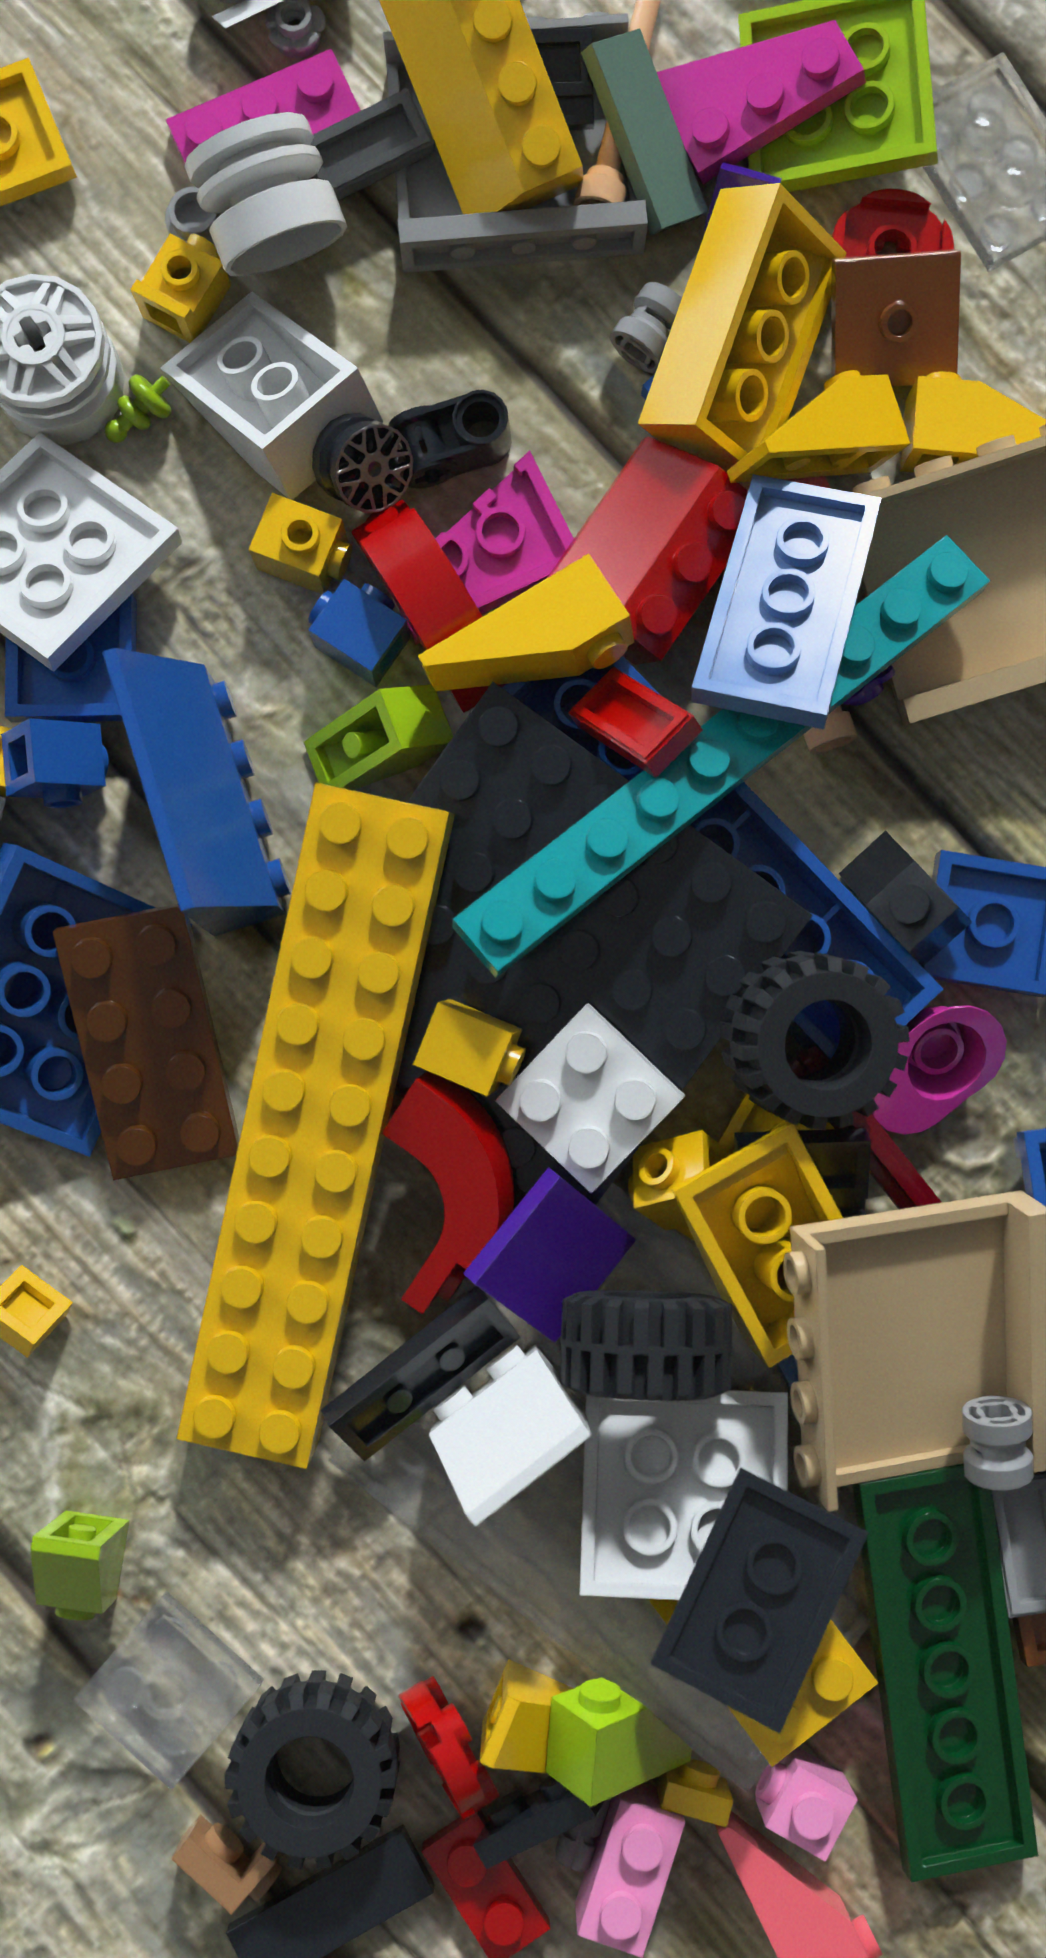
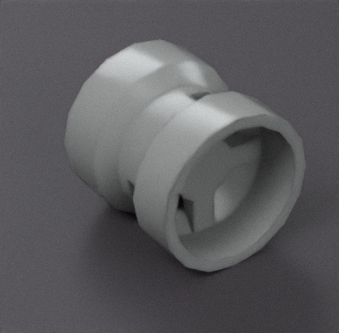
[610,282,682,374]
[962,1396,1034,1490]

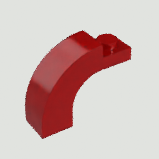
[350,499,506,713]
[381,1071,515,1315]

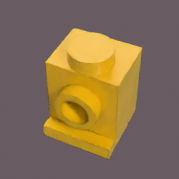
[130,233,231,343]

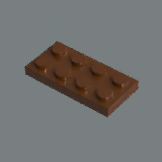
[53,904,240,1181]

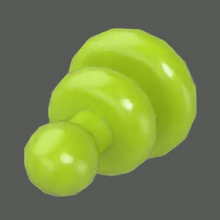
[105,374,171,443]

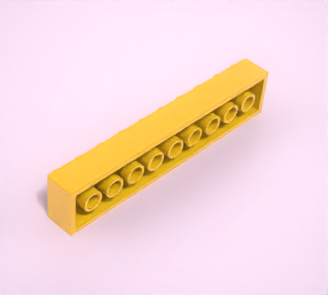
[177,782,455,1469]

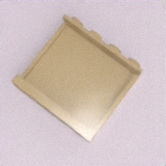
[852,424,1046,725]
[784,1190,1046,1512]

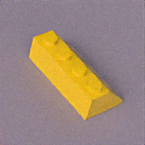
[379,0,583,214]
[638,183,847,472]

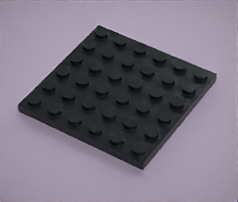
[268,682,813,1206]

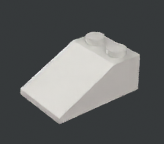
[161,291,383,500]
[429,1344,591,1526]

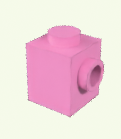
[755,1747,858,1862]

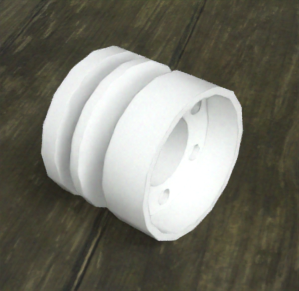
[184,112,347,277]
[0,274,125,445]

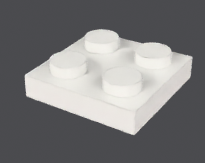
[495,1003,685,1193]

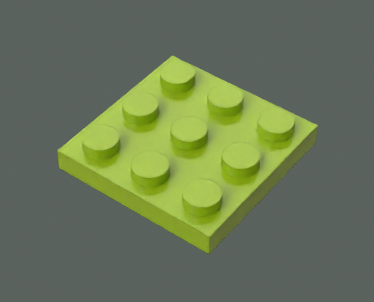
[738,0,938,192]

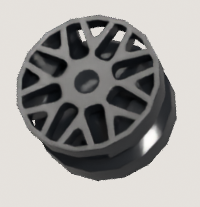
[312,413,413,513]

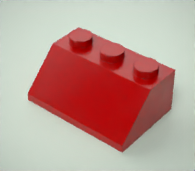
[546,436,748,665]

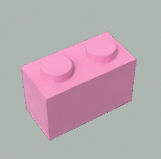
[575,1783,685,1958]

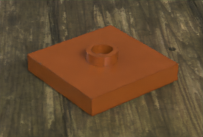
[831,249,961,387]

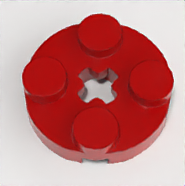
[832,188,954,257]
[398,1676,499,1821]

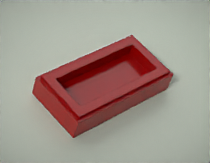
[568,667,703,778]

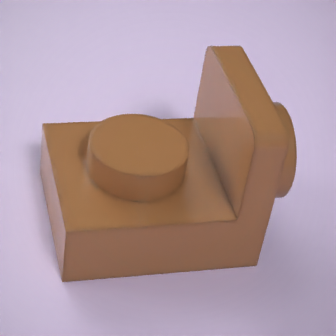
[171,1814,283,1915]

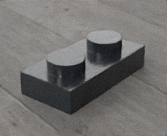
[473,1775,604,1869]

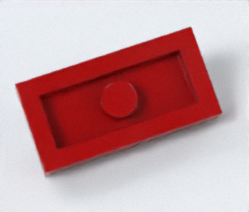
[421,1810,550,1958]

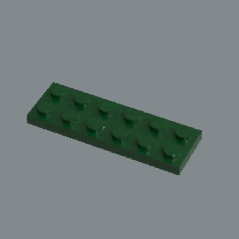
[852,1463,1039,1883]

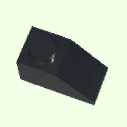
[839,830,972,965]

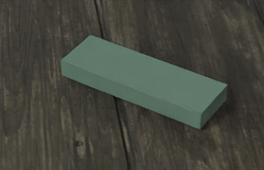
[581,28,709,236]

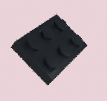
[650,1467,868,1734]

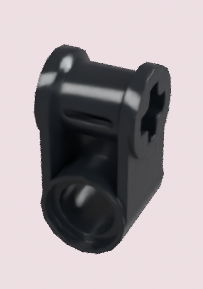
[388,390,512,489]

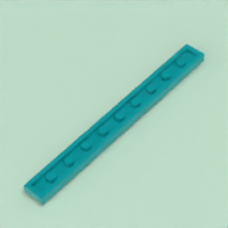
[452,535,990,978]

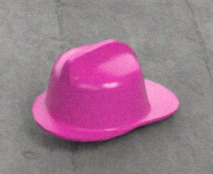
[872,1005,1007,1135]

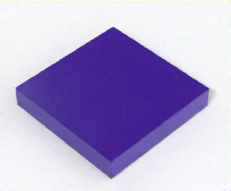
[463,1167,637,1343]

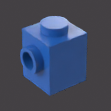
[308,579,411,687]
[1,718,109,808]

